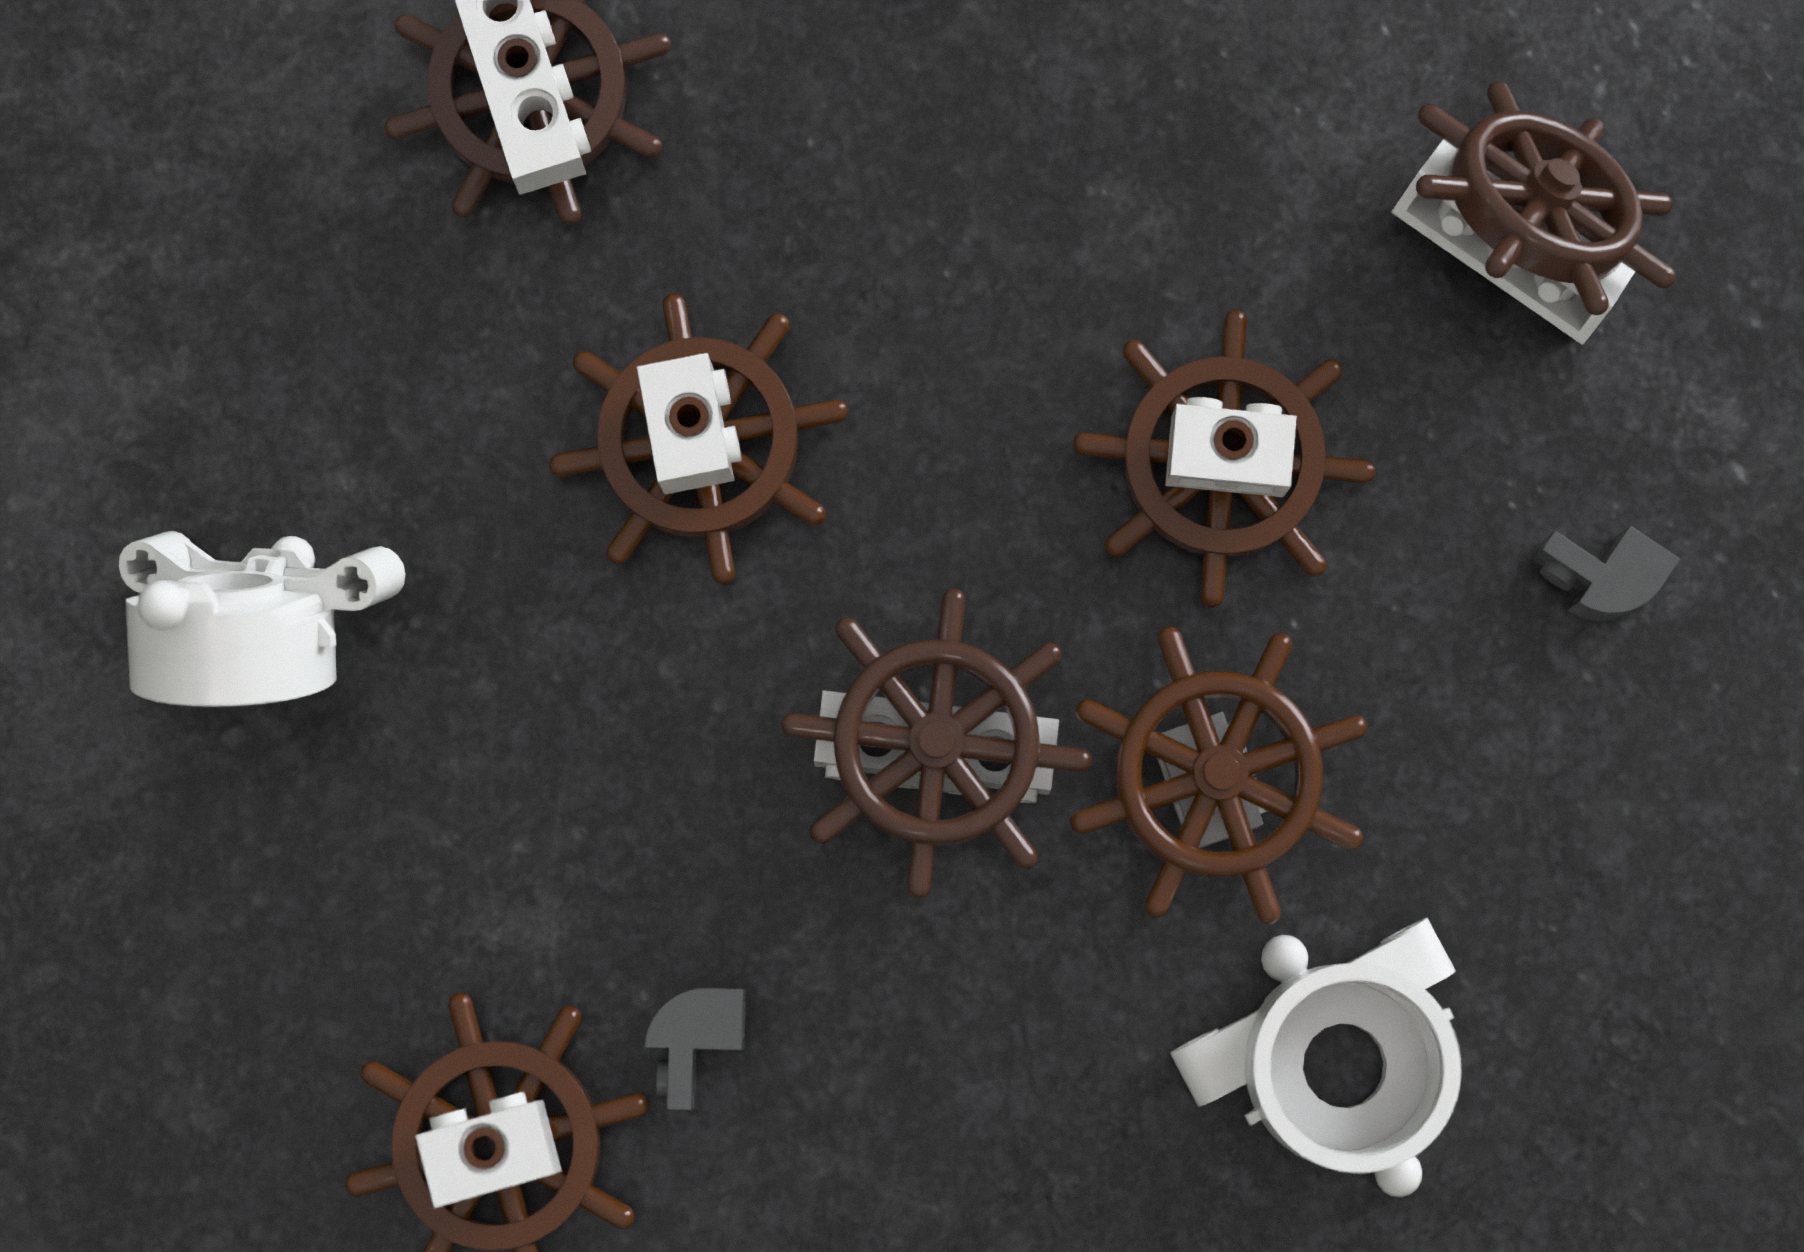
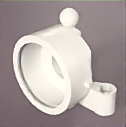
[119,531,406,706]
[1170,918,1461,1197]

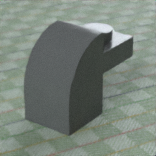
[1531,526,1680,621]
[645,988,746,1110]

